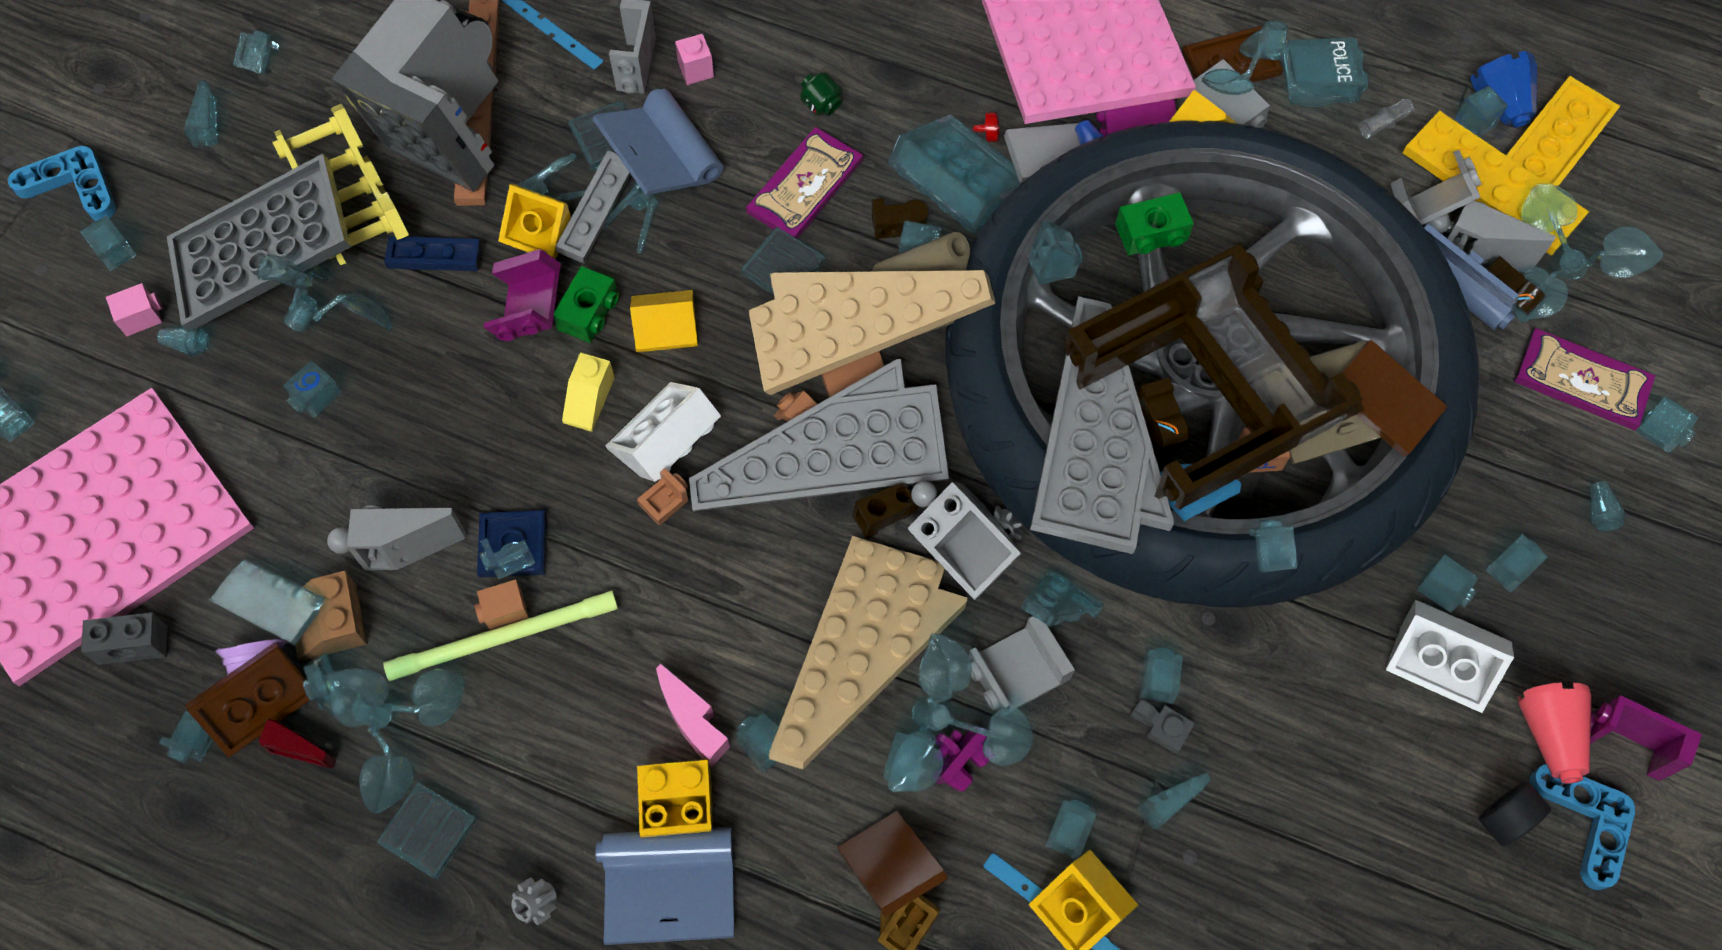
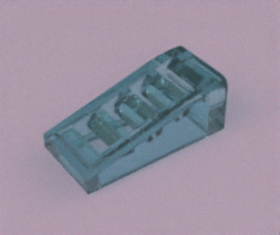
[184,80,218,148]
[0,386,35,441]
[1137,773,1211,830]

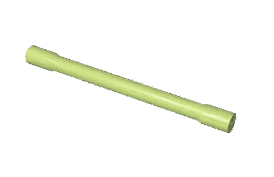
[383,591,618,681]

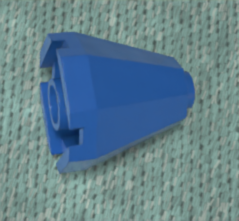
[1470,51,1537,128]

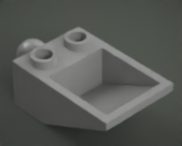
[1425,200,1556,273]
[907,481,1022,600]
[327,505,466,570]

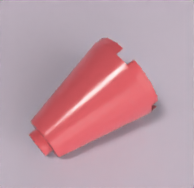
[1517,683,1592,784]

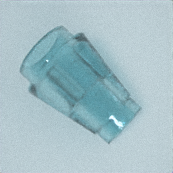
[157,326,209,356]
[1589,482,1626,532]

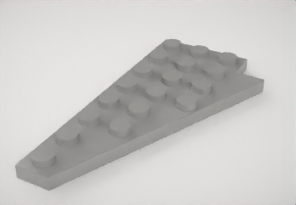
[1030,297,1174,554]
[689,359,949,512]

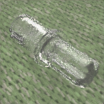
[1359,98,1415,139]

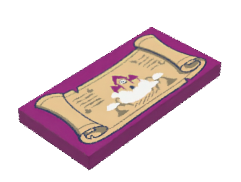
[746,127,863,241]
[1514,328,1656,431]

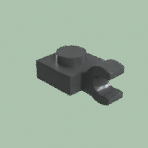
[1130,699,1195,754]

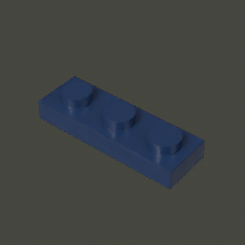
[384,236,482,271]

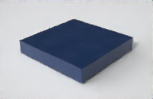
[477,510,546,578]

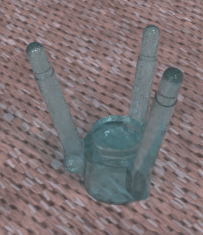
[518,153,586,201]
[601,182,659,254]

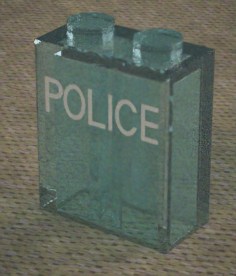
[1282,38,1368,105]

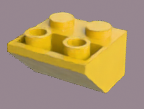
[637,760,712,838]

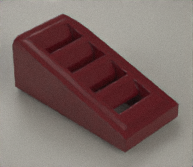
[258,718,336,769]

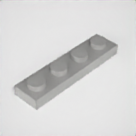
[556,150,631,263]

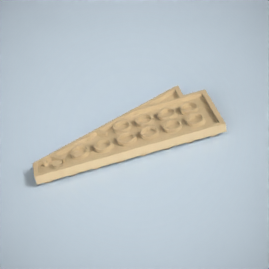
[749,270,996,395]
[769,536,968,769]

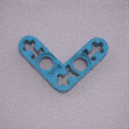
[8,146,116,222]
[1529,764,1635,891]

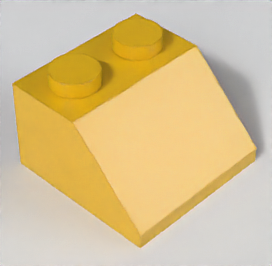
[1028,850,1139,950]

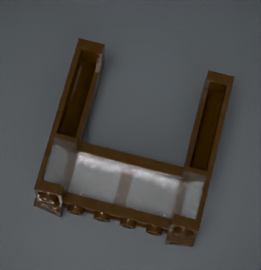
[1064,243,1365,510]

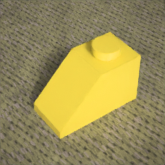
[562,353,615,432]

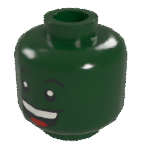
[800,72,843,116]

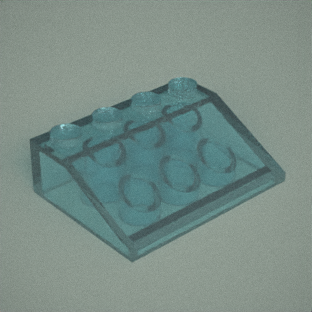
[887,114,1020,234]

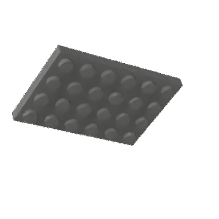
[167,153,351,332]

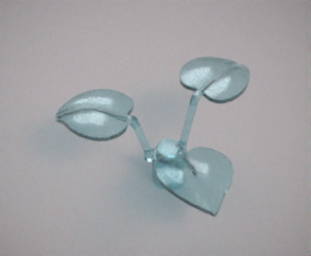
[1202,21,1343,107]
[1514,184,1663,323]
[258,254,392,332]
[888,633,1033,792]
[326,668,464,814]

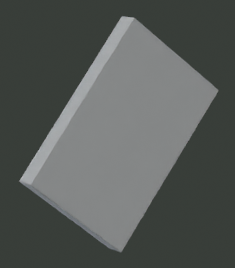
[1004,123,1080,184]

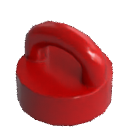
[972,112,1000,143]

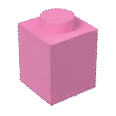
[675,34,714,85]
[106,283,163,337]

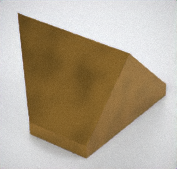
[877,895,941,950]

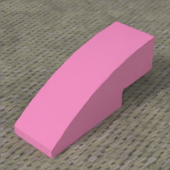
[656,664,730,767]

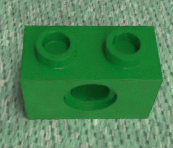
[1115,192,1194,256]
[553,266,619,343]

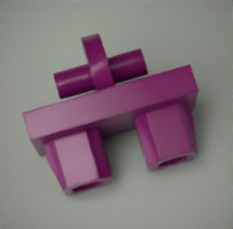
[930,729,994,792]

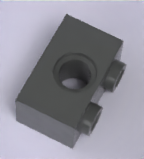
[81,613,168,665]

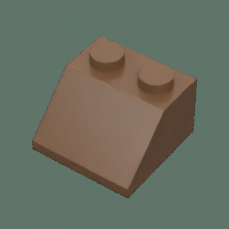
[288,571,367,662]

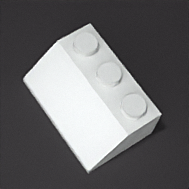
[605,382,721,482]
[1386,600,1514,713]

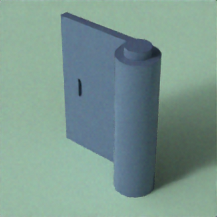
[592,89,724,195]
[1424,224,1519,331]
[596,827,734,945]

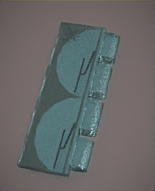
[210,560,324,645]

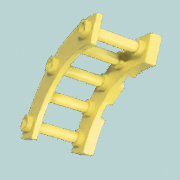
[272,104,409,265]

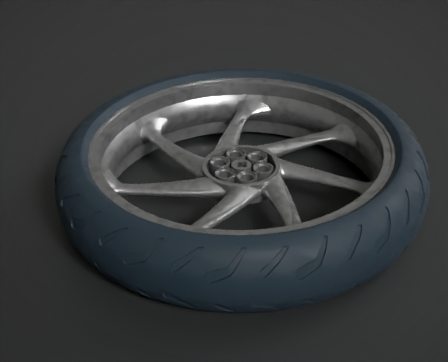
[945,121,1480,607]

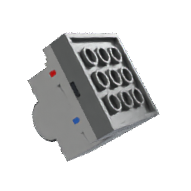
[331,0,498,192]

